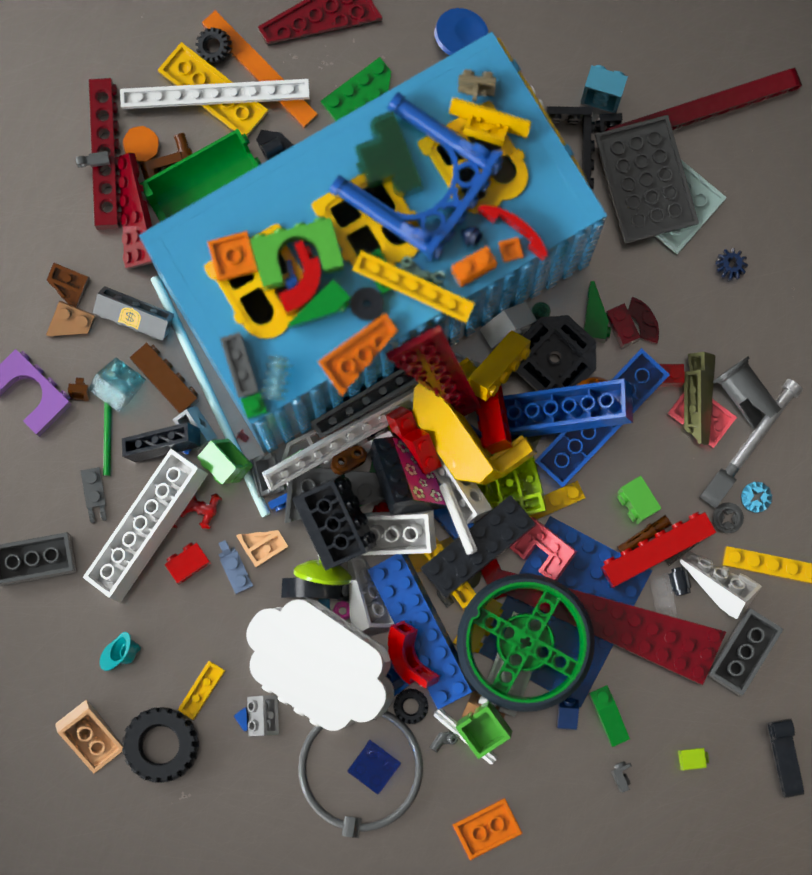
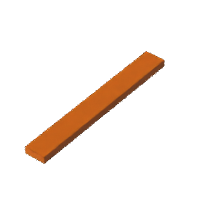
[202,10,318,128]

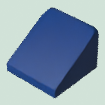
[234,707,248,732]

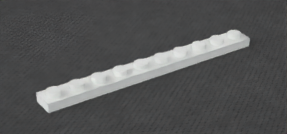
[120,79,310,109]
[262,387,415,491]

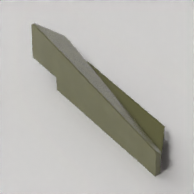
[684,352,716,445]

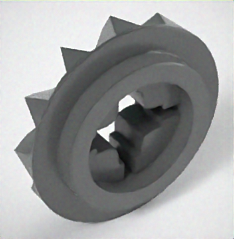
[713,502,744,533]

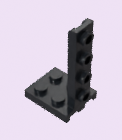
[545,106,595,189]

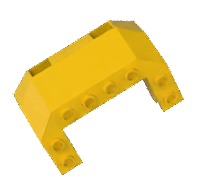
[412,357,537,485]

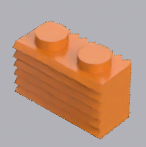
[451,246,497,288]

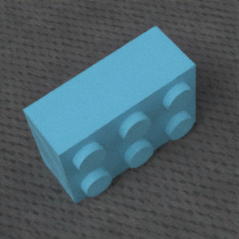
[580,65,628,113]

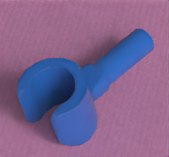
[284,260,298,289]

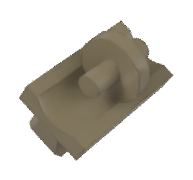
[458,69,496,102]

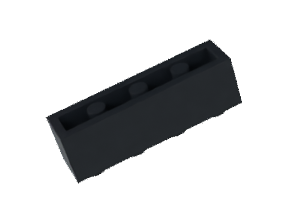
[122,422,201,462]

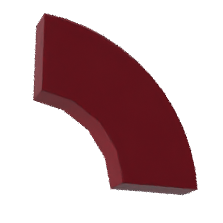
[628,297,659,344]

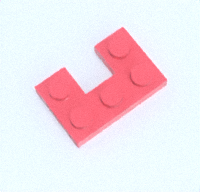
[667,392,737,448]
[510,517,577,581]

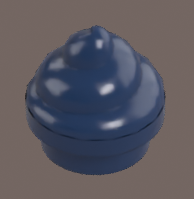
[461,226,483,247]

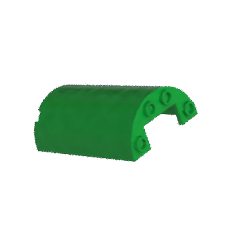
[139,129,262,223]

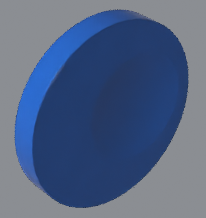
[434,8,489,55]

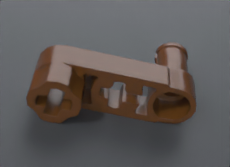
[140,133,193,180]

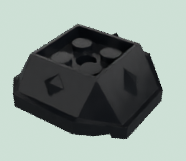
[516,315,596,391]

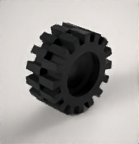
[195,28,232,63]
[393,688,429,724]

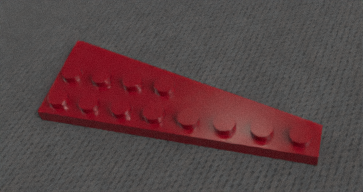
[385,325,482,416]

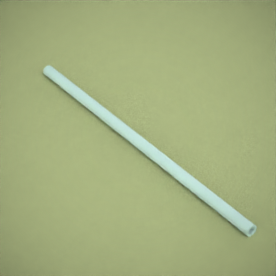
[151,275,271,518]

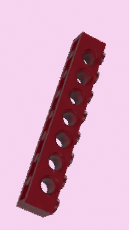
[89,78,122,230]

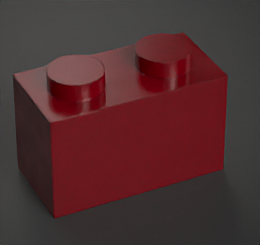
[606,303,641,349]

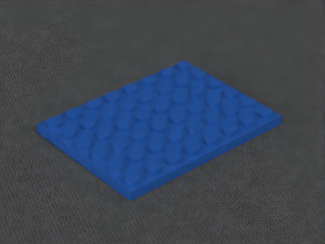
[479,516,653,708]

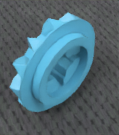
[741,482,772,512]

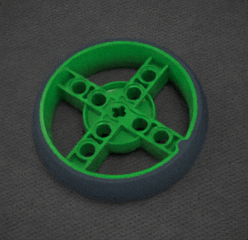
[457,574,595,712]

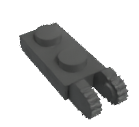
[80,467,107,523]

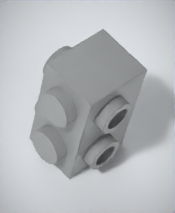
[247,695,279,736]

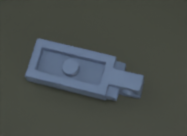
[218,540,253,594]

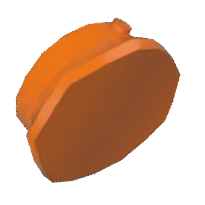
[123,126,159,162]

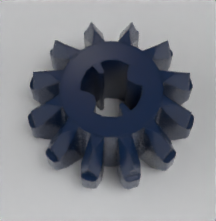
[715,248,748,281]

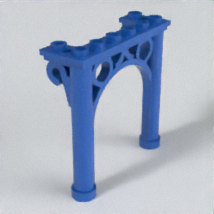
[329,92,503,262]

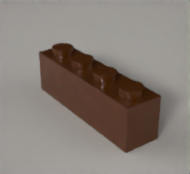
[129,342,199,414]

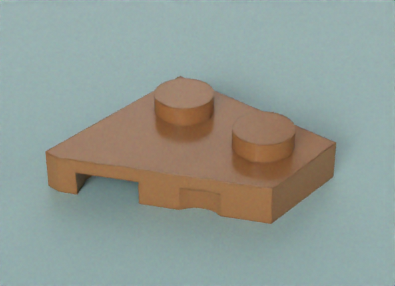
[46,301,95,336]

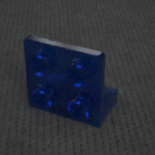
[348,740,401,794]

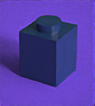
[557,697,579,730]

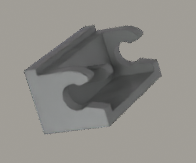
[249,453,285,497]

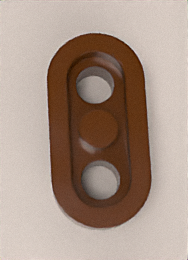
[330,445,367,475]

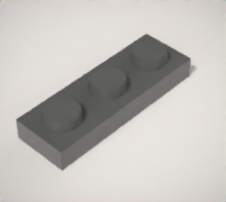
[220,332,259,398]

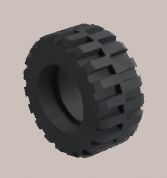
[122,707,199,783]

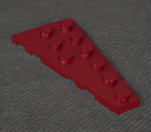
[258,0,382,44]
[118,153,153,269]

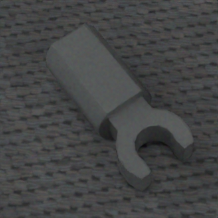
[76,151,110,168]

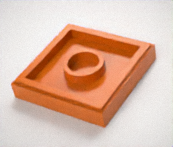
[207,231,258,282]

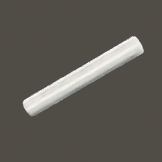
[439,483,477,555]
[434,709,498,764]

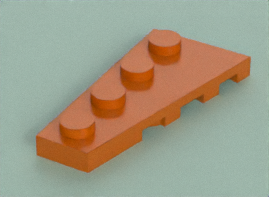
[317,313,398,396]

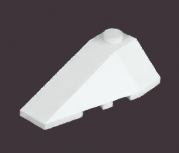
[680,552,762,619]
[348,556,394,636]

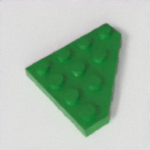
[321,57,391,122]

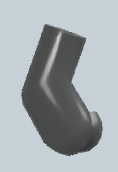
[430,731,458,752]

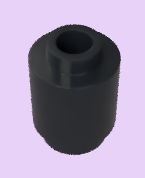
[668,567,692,596]

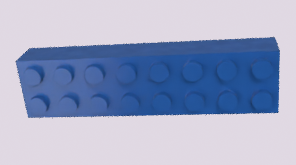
[535,348,670,487]
[478,379,633,439]
[367,554,476,709]

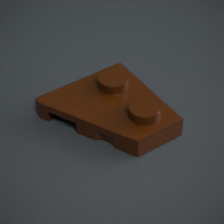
[47,262,90,308]

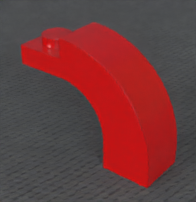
[279,241,321,317]
[388,621,440,688]

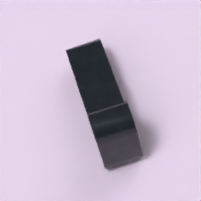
[768,718,804,798]

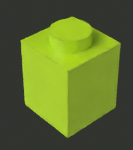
[679,748,709,770]

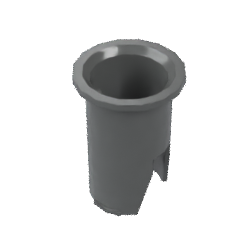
[713,356,782,429]

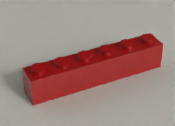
[601,511,716,588]

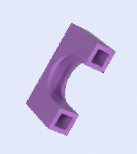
[0,349,72,437]

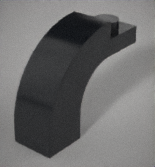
[281,578,349,602]

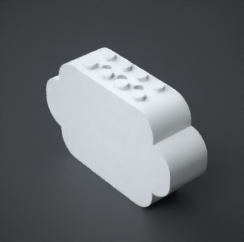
[247,599,394,731]

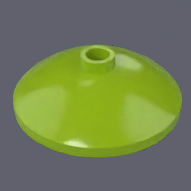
[293,558,352,585]

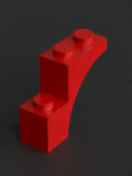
[385,406,442,475]

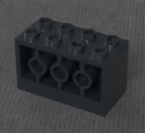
[292,474,377,570]

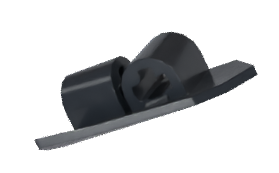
[256,129,294,160]

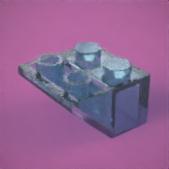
[88,357,146,412]

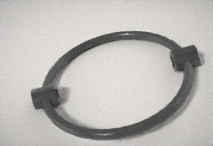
[298,711,423,838]

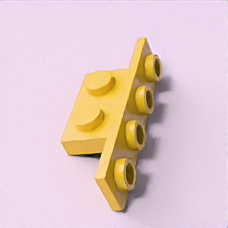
[449,97,531,146]

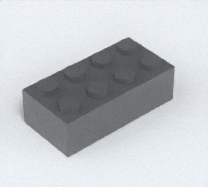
[0,532,77,586]
[707,608,784,696]

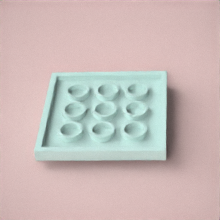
[655,160,727,254]

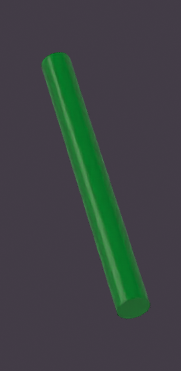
[103,399,112,476]

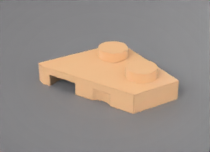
[236,530,288,567]

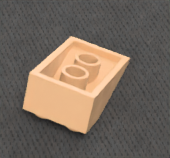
[55,700,123,774]

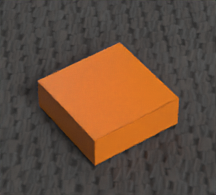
[498,237,524,263]

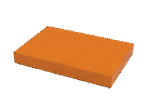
[453,798,523,860]

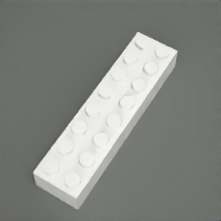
[83,449,208,603]

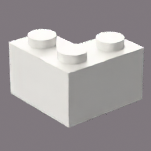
[480,302,537,349]

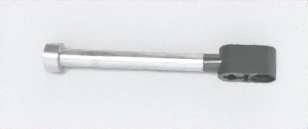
[700,379,803,508]

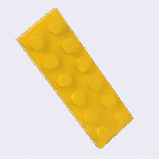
[158,42,269,137]

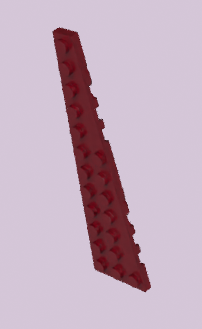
[491,569,726,685]

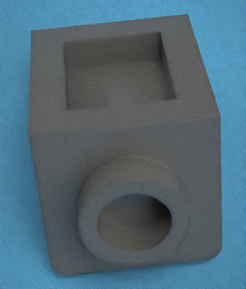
[611,761,632,793]

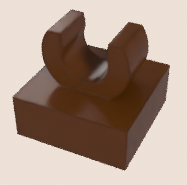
[68,377,90,401]

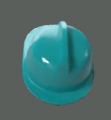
[100,632,141,671]

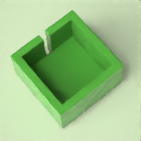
[197,439,254,485]
[617,476,662,524]
[455,701,513,759]

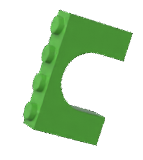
[250,217,344,291]

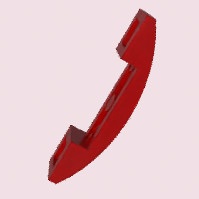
[477,205,548,261]

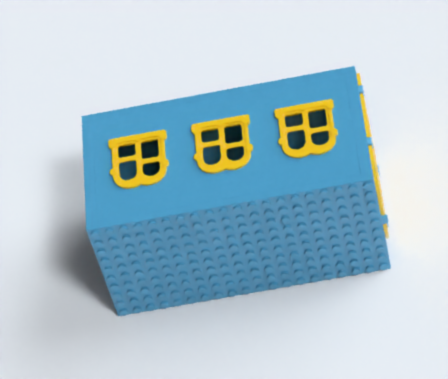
[139,32,607,454]

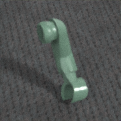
[401,256,445,285]

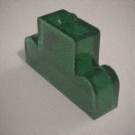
[355,110,423,198]

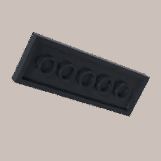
[420,495,536,599]

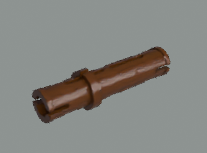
[617,515,672,553]

